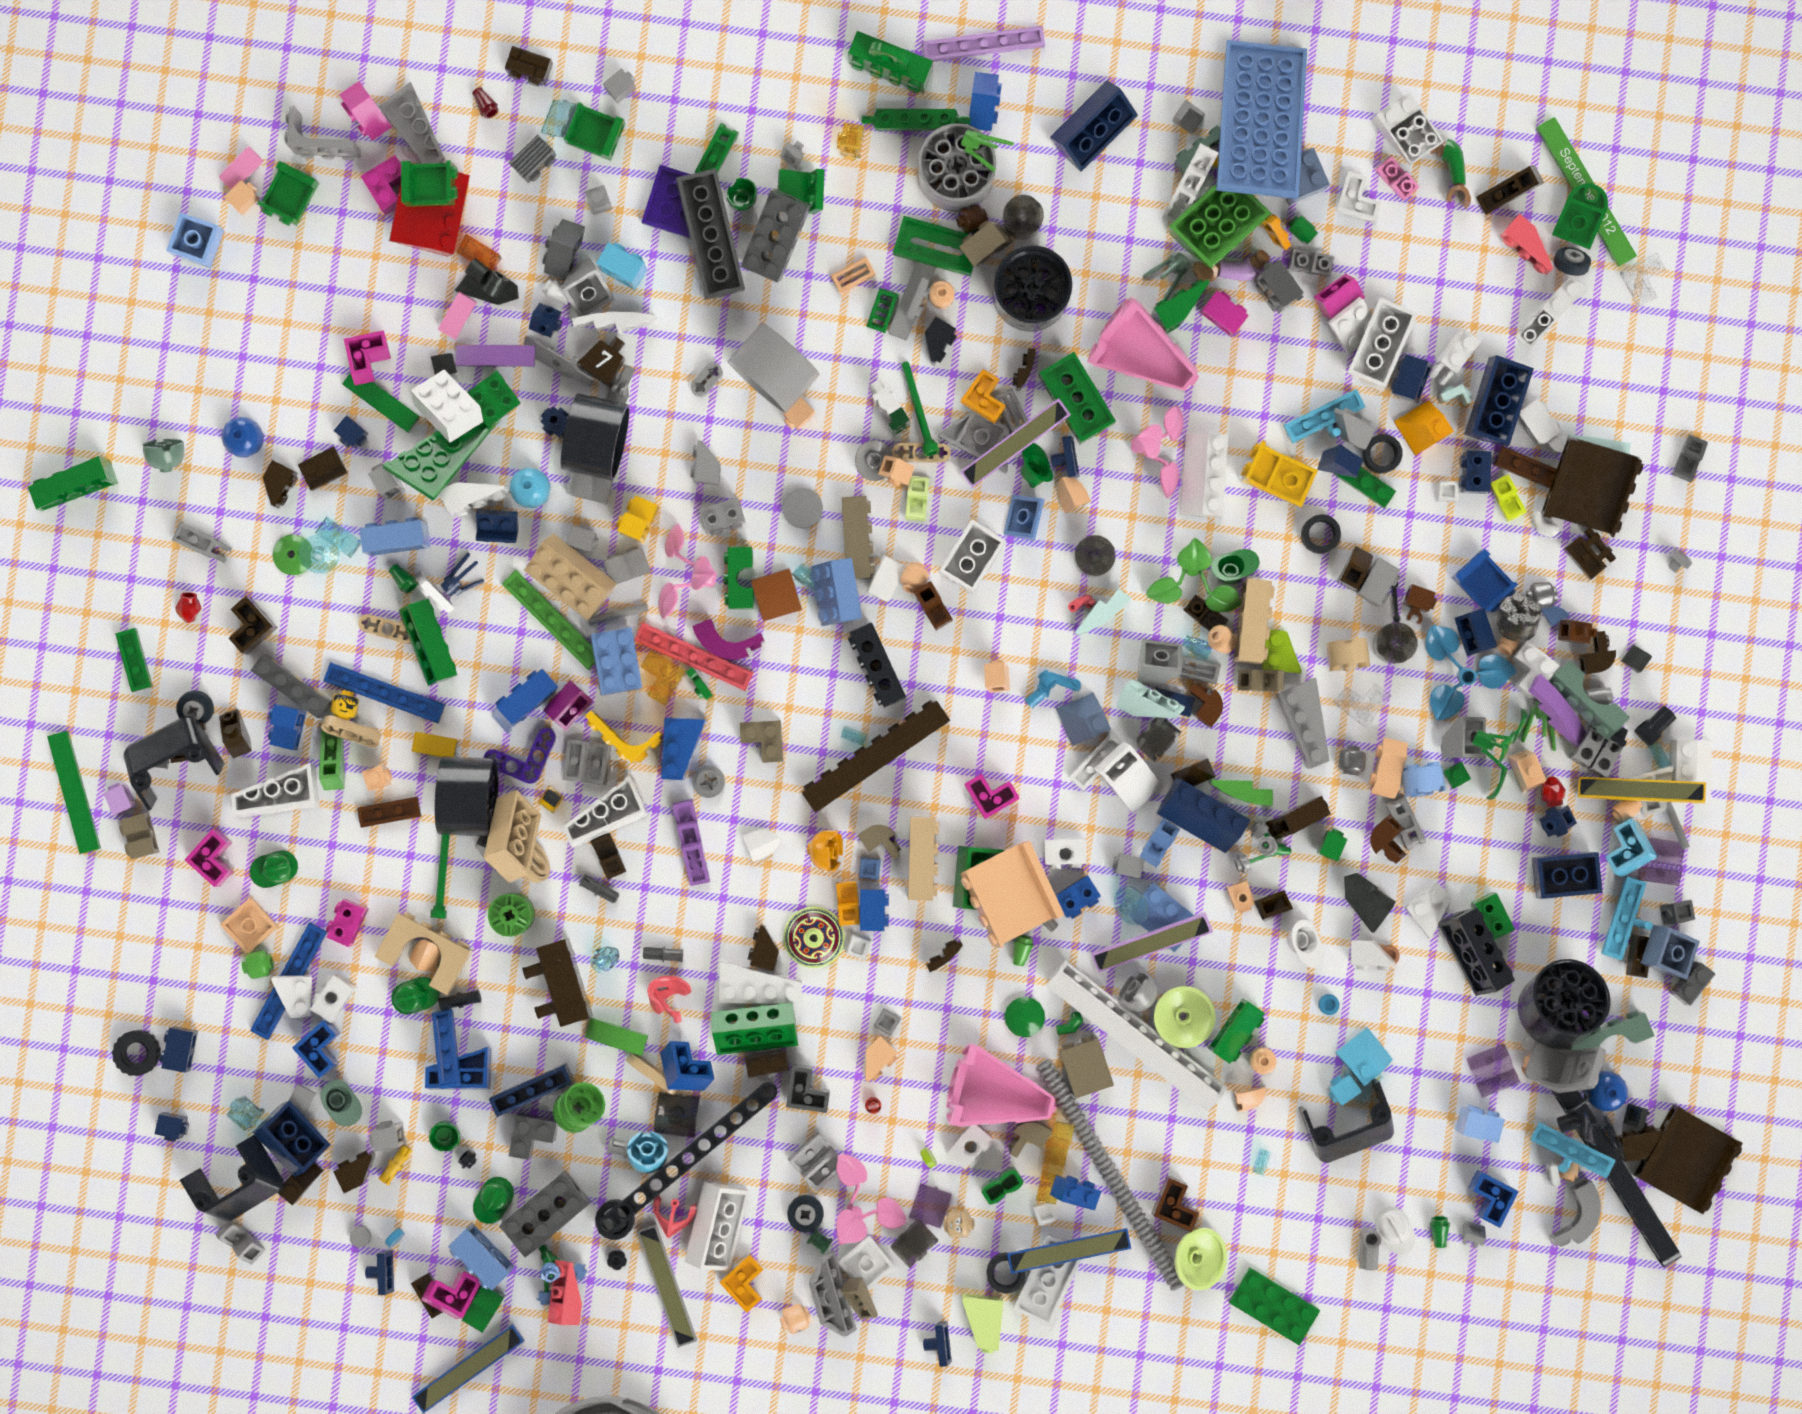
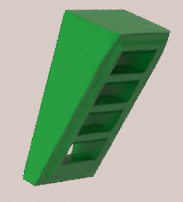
[866,287,899,333]

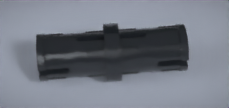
[438,990,482,1011]

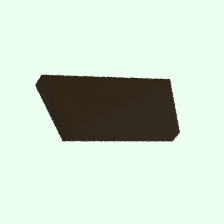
[1170,758,1216,786]
[1254,890,1293,922]

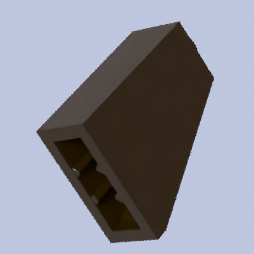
[1265,796,1331,840]

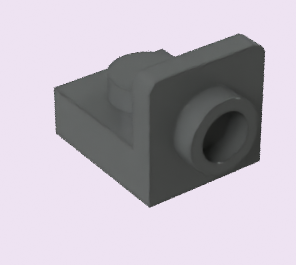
[1660,900,1696,925]

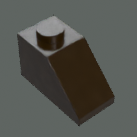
[278,1163,324,1206]

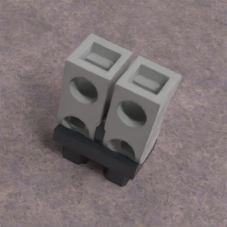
[1569,724,1628,778]

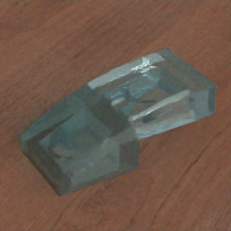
[315,516,361,558]

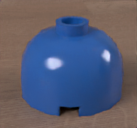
[221,417,264,458]
[1588,1070,1628,1112]

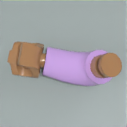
[1192,249,1270,282]

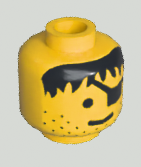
[330,690,359,721]

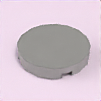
[782,488,823,529]

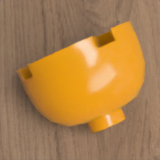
[807,830,843,872]

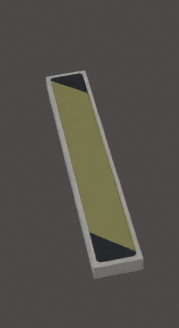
[637,1223,698,1348]

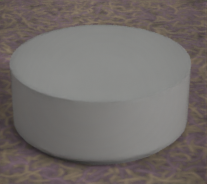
[350,1226,371,1248]

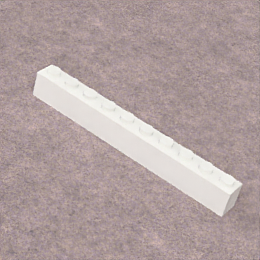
[1046,960,1227,1112]

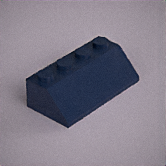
[1050,80,1138,172]
[1464,355,1534,446]
[1156,778,1251,853]

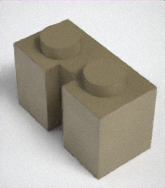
[119,813,160,859]

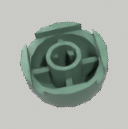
[142,439,185,473]

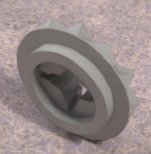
[692,765,725,798]

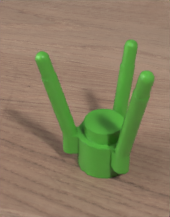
[961,130,1014,172]
[1521,702,1556,751]

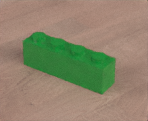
[399,599,458,686]

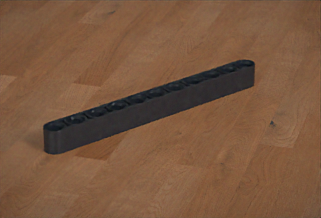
[598,1082,778,1235]
[1551,1090,1682,1268]

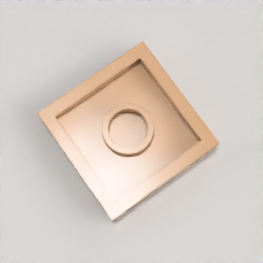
[220,897,279,954]

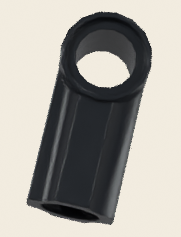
[1634,706,1676,747]

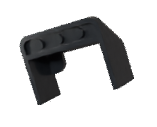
[123,715,225,811]
[1298,1078,1394,1163]
[180,1135,284,1222]

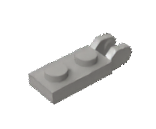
[172,522,232,563]

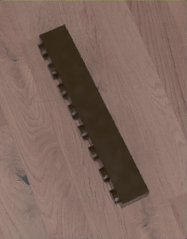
[802,700,951,813]

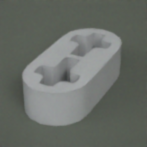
[691,362,723,397]

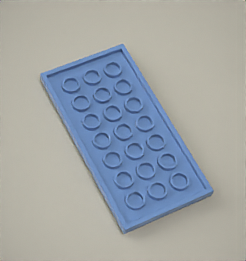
[1216,40,1307,199]

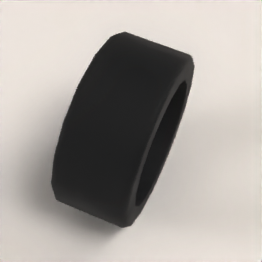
[1362,434,1403,474]
[1301,514,1341,554]
[595,1199,635,1240]
[986,1252,1026,1294]

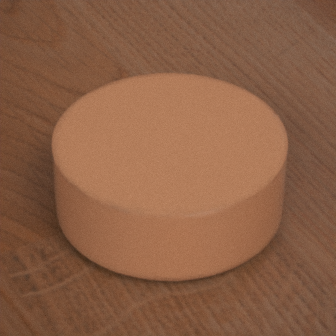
[1382,945,1400,964]

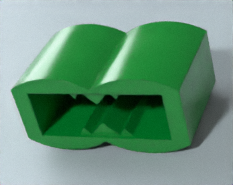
[981,1167,1024,1205]
[462,1286,506,1333]

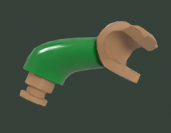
[1430,139,1471,210]

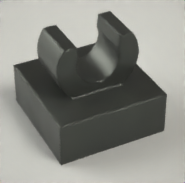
[1623,1104,1650,1129]

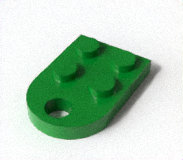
[1552,183,1608,250]

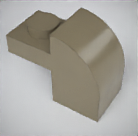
[1238,670,1284,692]
[857,825,902,860]
[1008,1121,1052,1158]

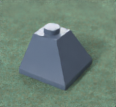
[1056,693,1111,746]

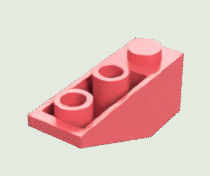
[1500,214,1553,275]
[547,1260,582,1325]

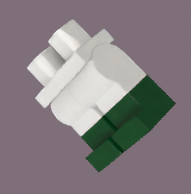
[869,379,910,437]

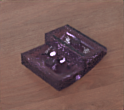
[1638,837,1685,886]
[1466,1043,1520,1098]

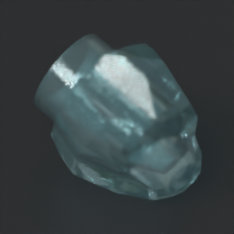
[590,946,620,973]

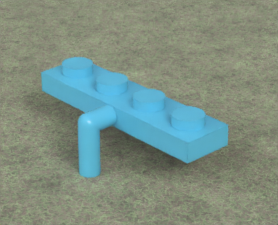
[1283,389,1366,444]
[1601,876,1653,960]
[1531,1122,1616,1179]

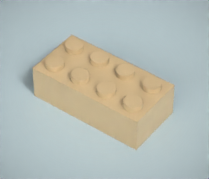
[524,533,618,621]
[1233,578,1275,665]
[908,817,939,901]

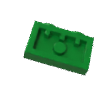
[777,168,825,214]
[467,371,521,427]

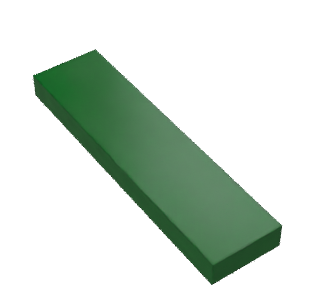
[342,372,420,433]

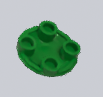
[1004,996,1045,1037]

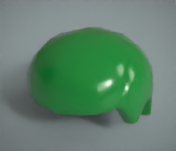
[727,178,758,211]
[429,1120,460,1151]

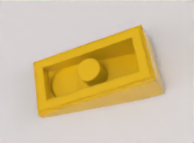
[411,731,458,757]

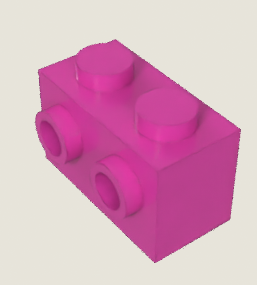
[1314,273,1365,320]
[1200,291,1249,338]
[326,899,369,947]

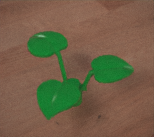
[1472,708,1527,800]

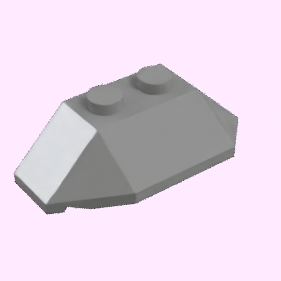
[809,1251,857,1337]

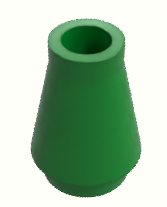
[388,564,418,594]
[1429,1216,1450,1248]

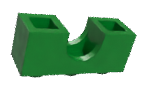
[724,547,754,610]

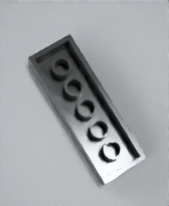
[675,169,745,301]

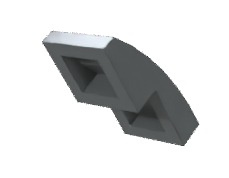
[1672,434,1708,483]

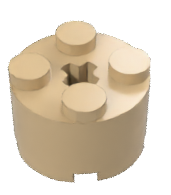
[1326,638,1370,672]

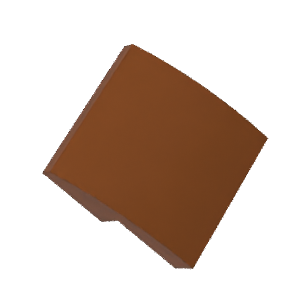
[751,568,802,622]

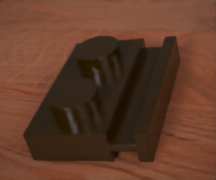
[297,446,348,491]

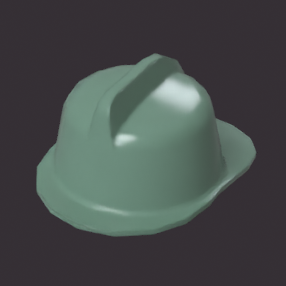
[320,1080,362,1126]

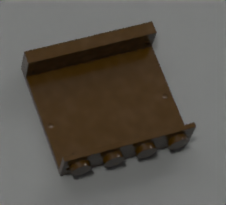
[1541,436,1644,538]
[1633,1104,1743,1215]

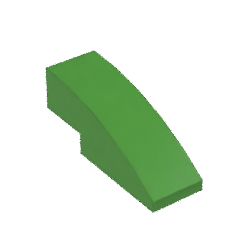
[1209,780,1273,806]
[585,1018,649,1056]

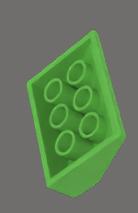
[1169,184,1271,269]

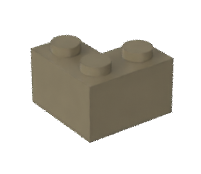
[959,221,1013,267]
[739,720,784,763]

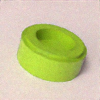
[920,1147,937,1168]

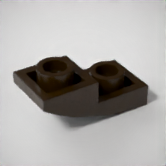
[1013,348,1036,391]
[1183,594,1229,632]
[926,939,963,972]

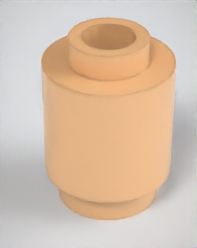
[1611,800,1643,823]

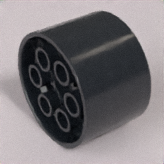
[992,245,1072,332]
[560,393,630,481]
[434,756,499,837]
[1518,959,1611,1049]

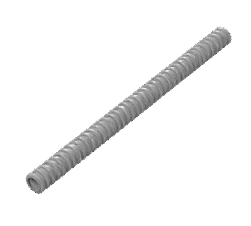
[1036,1059,1184,1291]

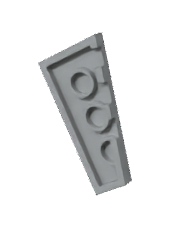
[379,82,445,163]

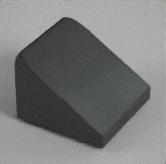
[430,353,457,375]
[1621,645,1653,673]

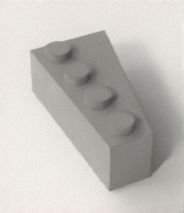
[1275,678,1330,769]

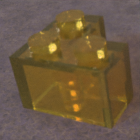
[640,650,686,706]

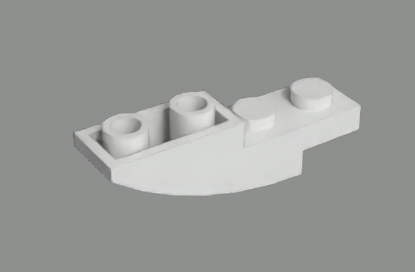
[1515,275,1587,350]

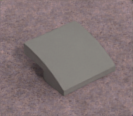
[562,739,611,785]
[788,1132,839,1192]

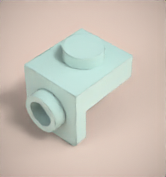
[1437,384,1472,406]

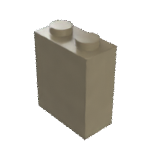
[1059,1035,1114,1099]

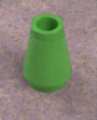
[1013,935,1034,966]

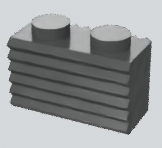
[509,134,556,183]
[1669,961,1716,1006]

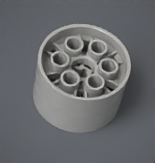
[918,123,996,212]
[727,323,820,413]

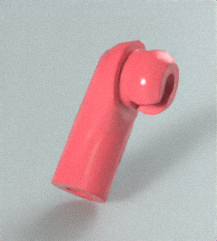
[1068,594,1096,612]

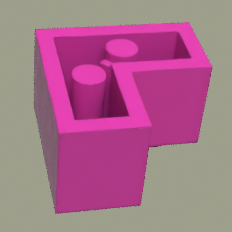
[339,81,392,141]
[361,155,401,215]
[344,330,391,385]
[964,774,1020,819]
[184,829,234,887]
[421,1271,480,1319]

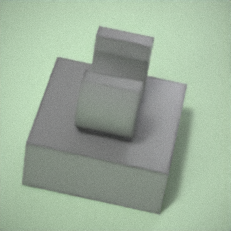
[780,140,804,169]
[1668,547,1692,573]
[1463,1221,1486,1248]

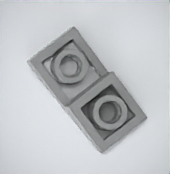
[1287,248,1334,277]

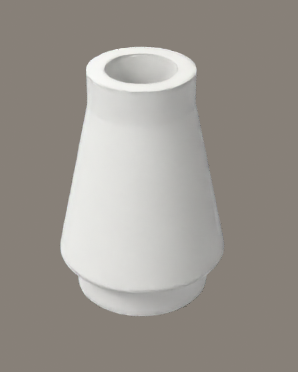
[542,277,569,305]

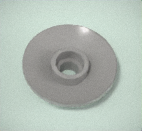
[855,440,893,481]

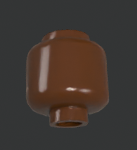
[956,205,988,234]

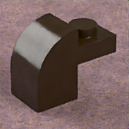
[1579,631,1616,675]

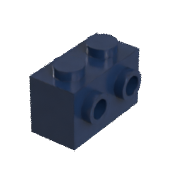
[1391,354,1433,404]
[1459,450,1492,494]
[1454,608,1497,657]
[160,1026,198,1073]

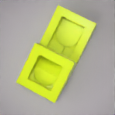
[1490,474,1527,522]

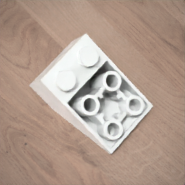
[1372,91,1444,165]
[440,482,510,518]
[1093,741,1162,813]

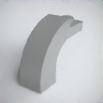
[1548,1179,1601,1247]

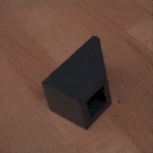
[925,316,957,366]

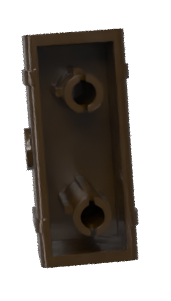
[522,938,593,1027]

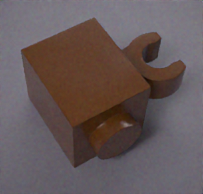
[1402,584,1437,625]
[1558,620,1597,644]

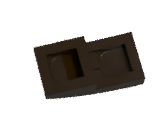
[591,832,627,880]

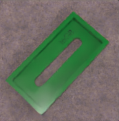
[893,216,974,277]

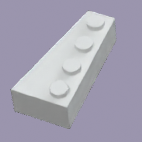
[231,763,320,818]
[563,775,649,848]
[719,961,802,1004]

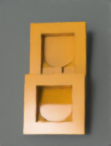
[836,881,860,926]

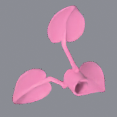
[1131,405,1184,498]
[658,523,717,619]
[836,1154,907,1245]

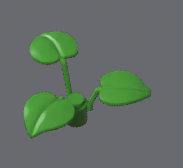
[1146,538,1242,612]

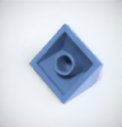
[1003,495,1045,542]

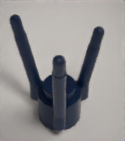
[440,553,484,597]

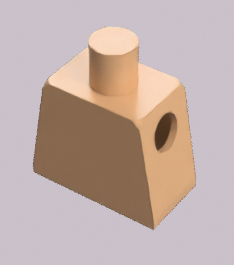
[1508,749,1546,793]

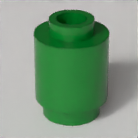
[1288,215,1318,245]

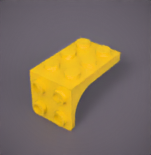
[1240,440,1318,508]
[585,711,664,763]

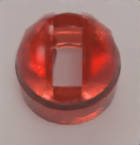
[865,1097,882,1114]

